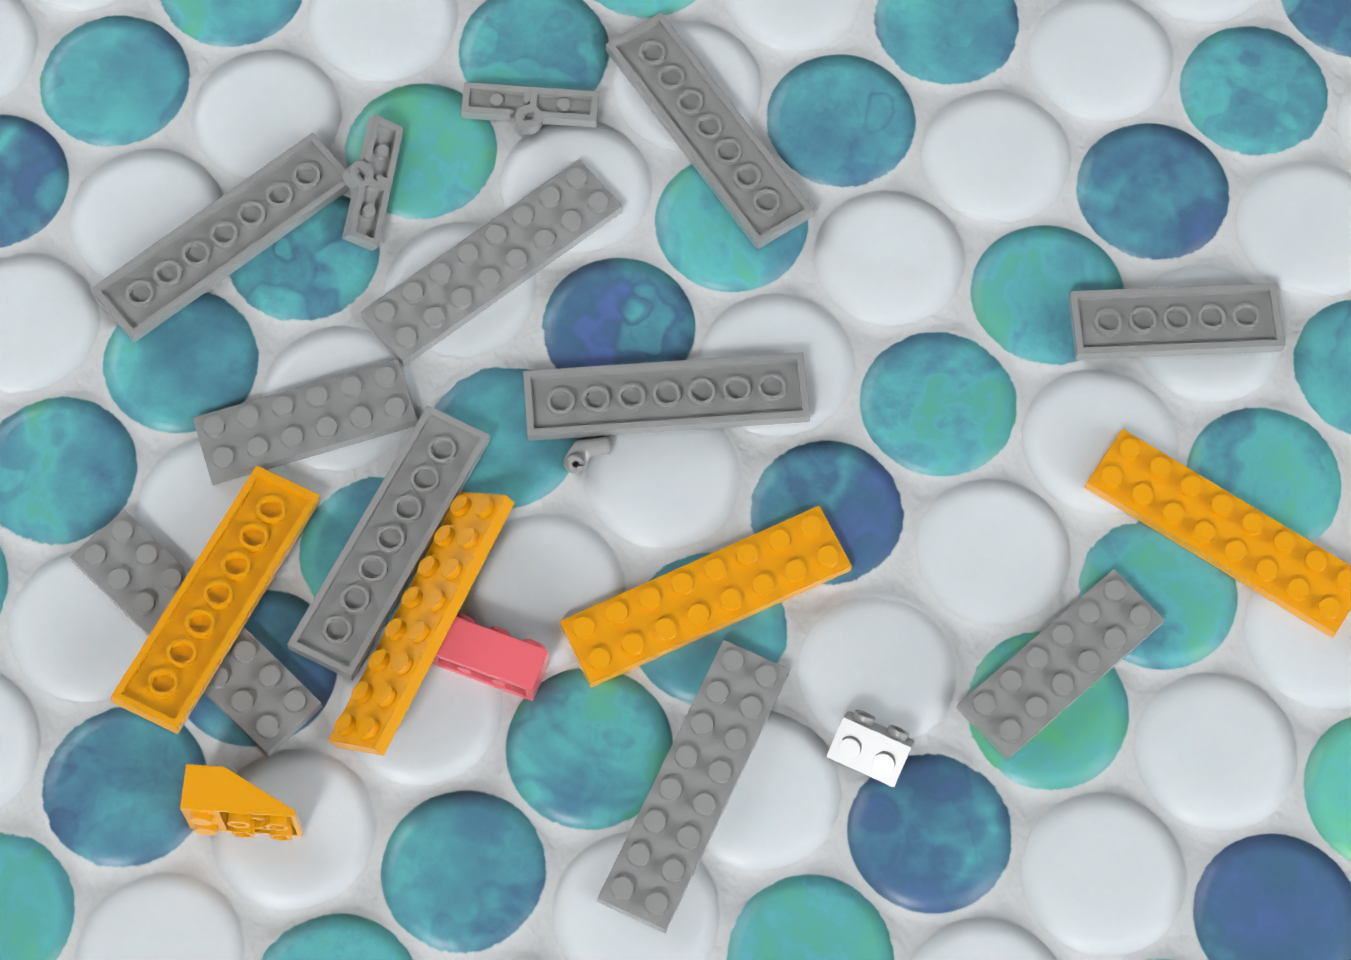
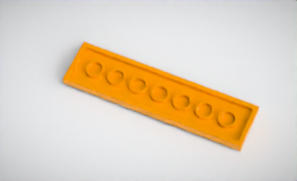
[1085,428,1351,638]
[111,465,320,734]
[328,492,515,756]
[560,506,852,688]

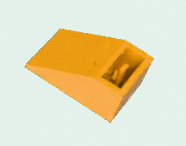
[180,764,303,841]

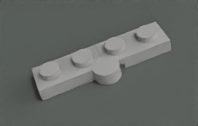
[461,82,599,135]
[342,114,404,251]

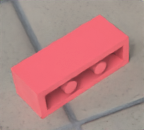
[432,614,549,701]

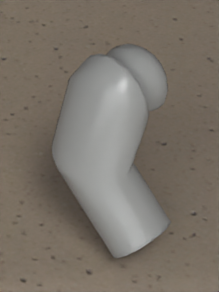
[564,437,610,474]

